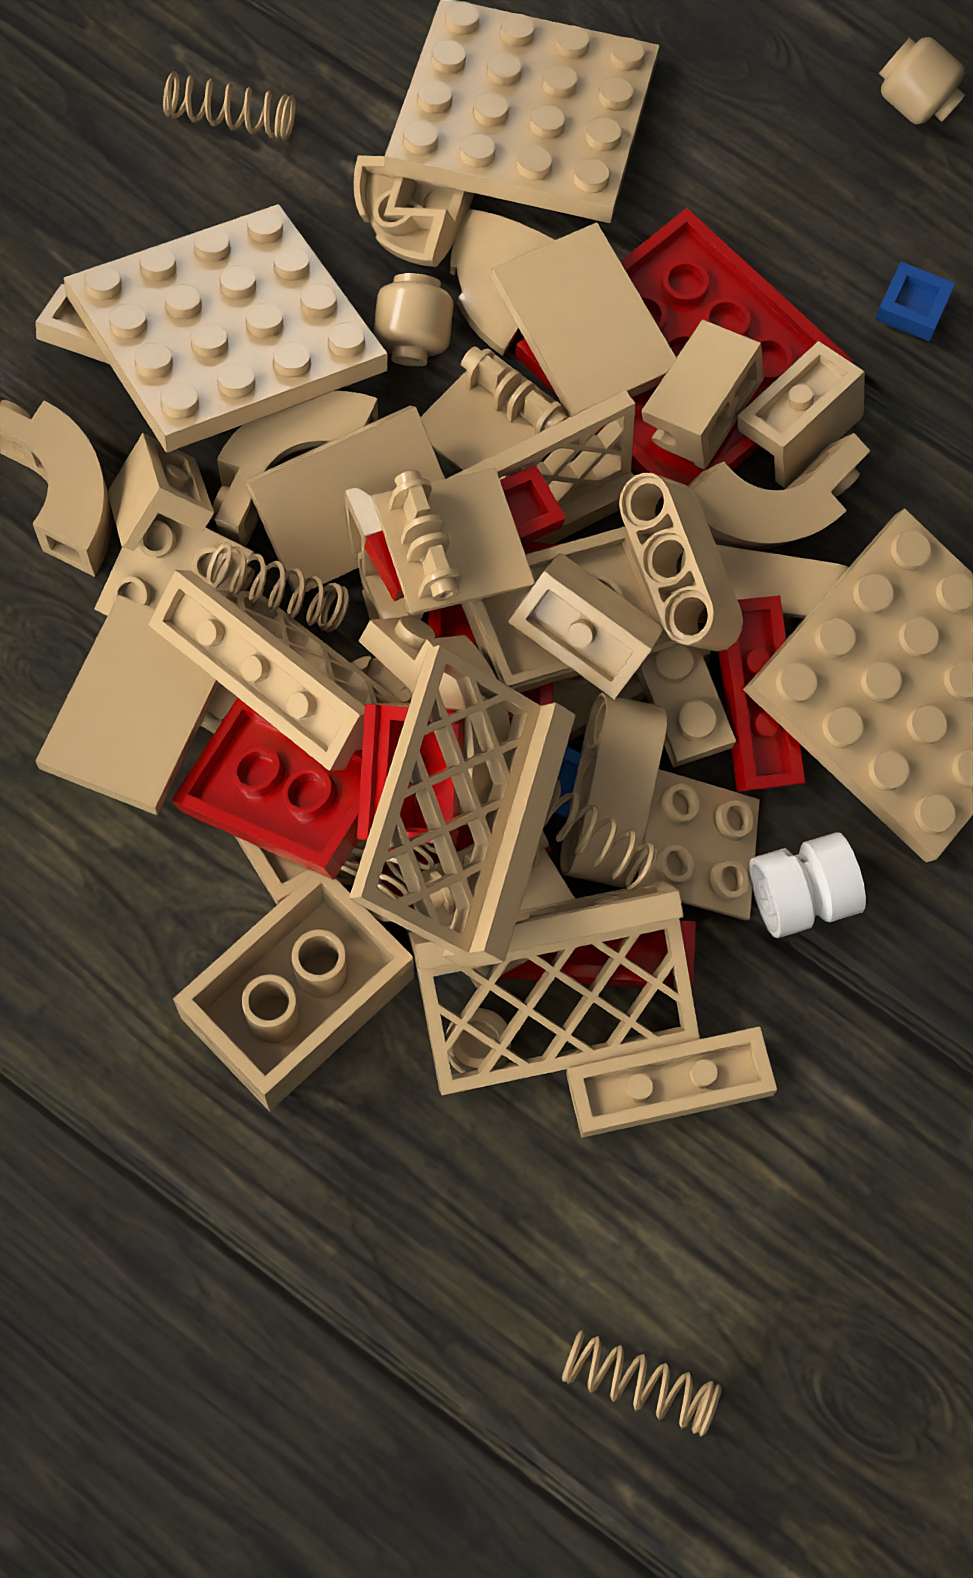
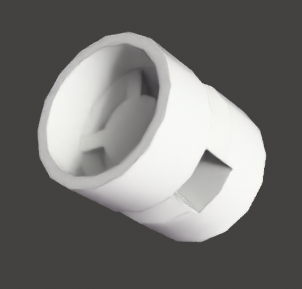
[749,832,866,938]

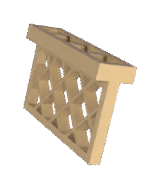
[449,389,635,543]
[148,570,402,771]
[349,645,576,967]
[408,881,700,1095]

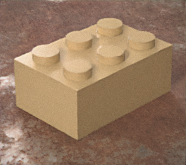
[173,872,414,1112]

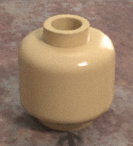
[879,37,965,124]
[373,273,454,366]

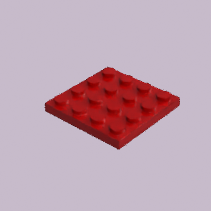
[516,208,853,499]

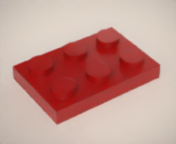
[171,698,362,880]

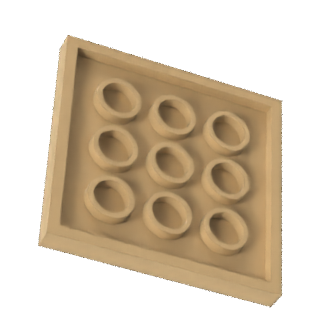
[384,0,659,223]
[64,204,387,453]
[743,508,973,862]

